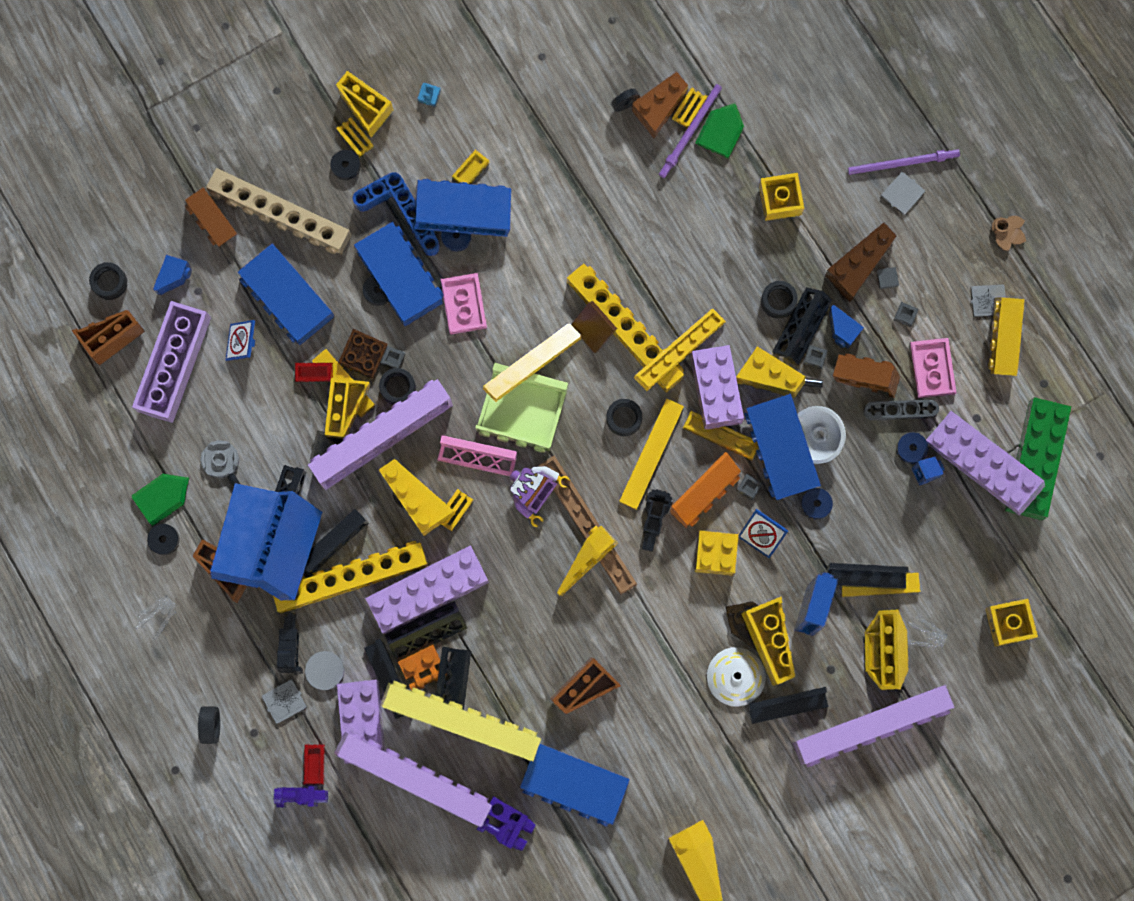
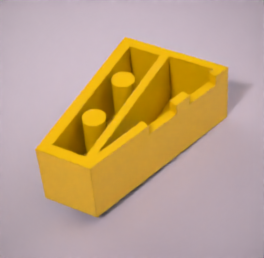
[336,71,393,138]
[736,346,806,398]
[324,378,371,439]

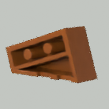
[632,71,688,139]
[184,187,237,247]
[71,310,145,366]
[833,354,900,398]
[193,539,247,603]
[550,657,621,714]

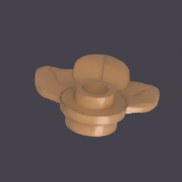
[992,216,1026,251]

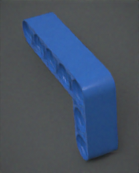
[353,172,440,256]

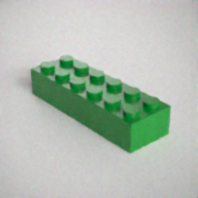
[1005,397,1072,521]

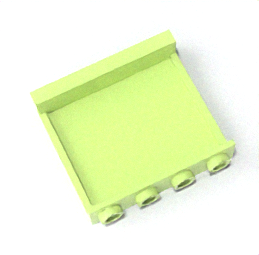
[475,363,568,453]

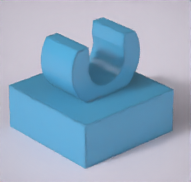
[417,83,441,107]

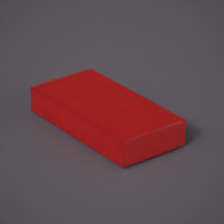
[295,363,333,382]
[304,744,325,785]

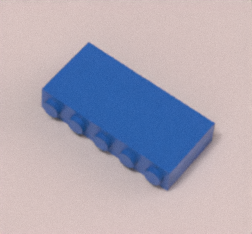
[414,179,511,237]
[354,222,444,327]
[238,243,335,345]
[744,394,821,500]
[211,483,278,588]
[249,491,323,601]
[794,572,838,636]
[520,743,630,827]

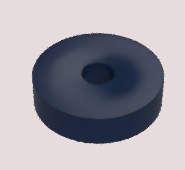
[441,232,472,252]
[897,432,928,464]
[801,488,833,520]

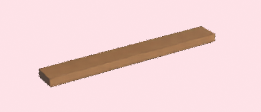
[538,455,637,595]

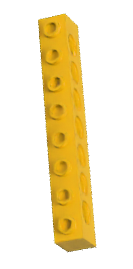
[567,263,684,393]
[273,541,428,614]

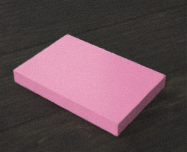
[441,273,487,335]
[910,338,956,399]

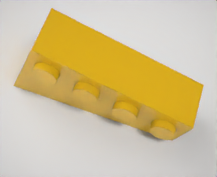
[988,297,1025,376]
[379,459,456,536]
[741,597,795,686]

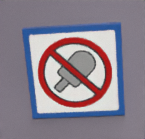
[225,320,255,361]
[738,509,788,559]

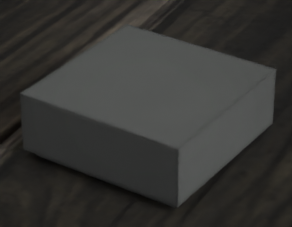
[876,267,899,289]
[893,302,919,327]
[803,345,828,369]
[381,346,406,369]
[736,474,763,501]

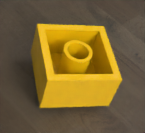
[759,173,804,221]
[695,531,739,576]
[985,599,1038,647]

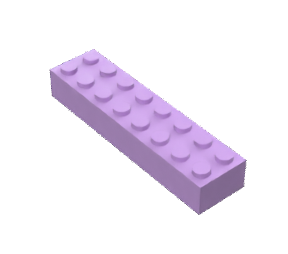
[308,379,453,490]
[793,685,954,767]
[334,730,492,827]

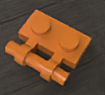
[398,645,447,691]

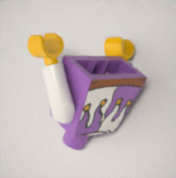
[510,466,570,527]

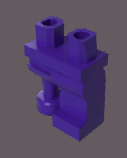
[274,786,328,808]
[476,796,536,851]

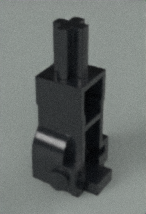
[642,489,674,552]
[277,612,303,675]

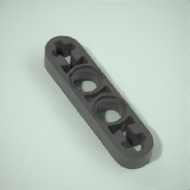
[863,400,939,420]

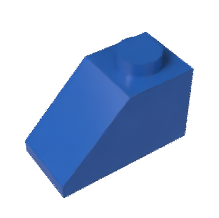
[153,255,192,295]
[829,305,864,349]
[912,456,944,486]

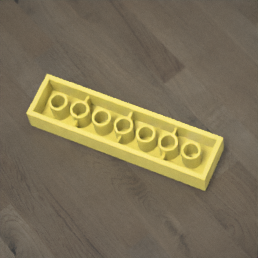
[380,681,541,761]

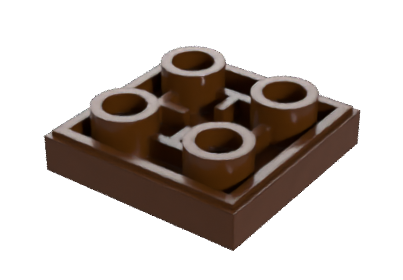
[571,301,617,353]
[338,329,388,379]

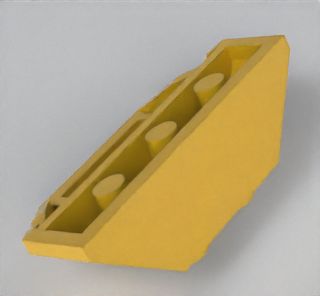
[865,610,908,690]

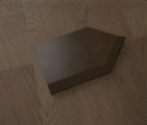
[725,601,759,652]

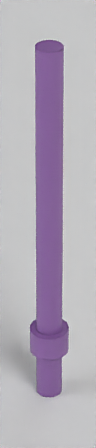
[659,84,722,178]
[848,149,960,175]

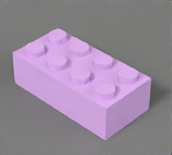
[690,345,744,430]
[337,680,385,764]

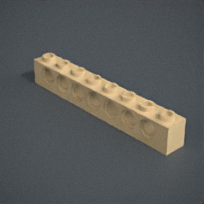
[206,168,352,255]

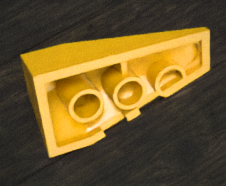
[557,526,619,596]
[668,820,723,901]

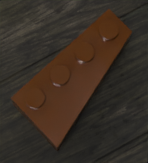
[825,222,897,303]

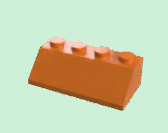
[670,452,741,528]

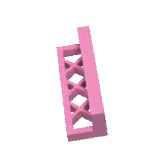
[438,435,517,476]

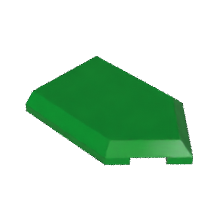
[695,103,744,159]
[131,474,190,527]

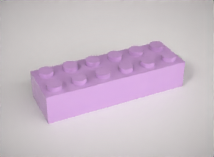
[132,301,211,423]
[926,411,1045,516]
[366,545,489,635]

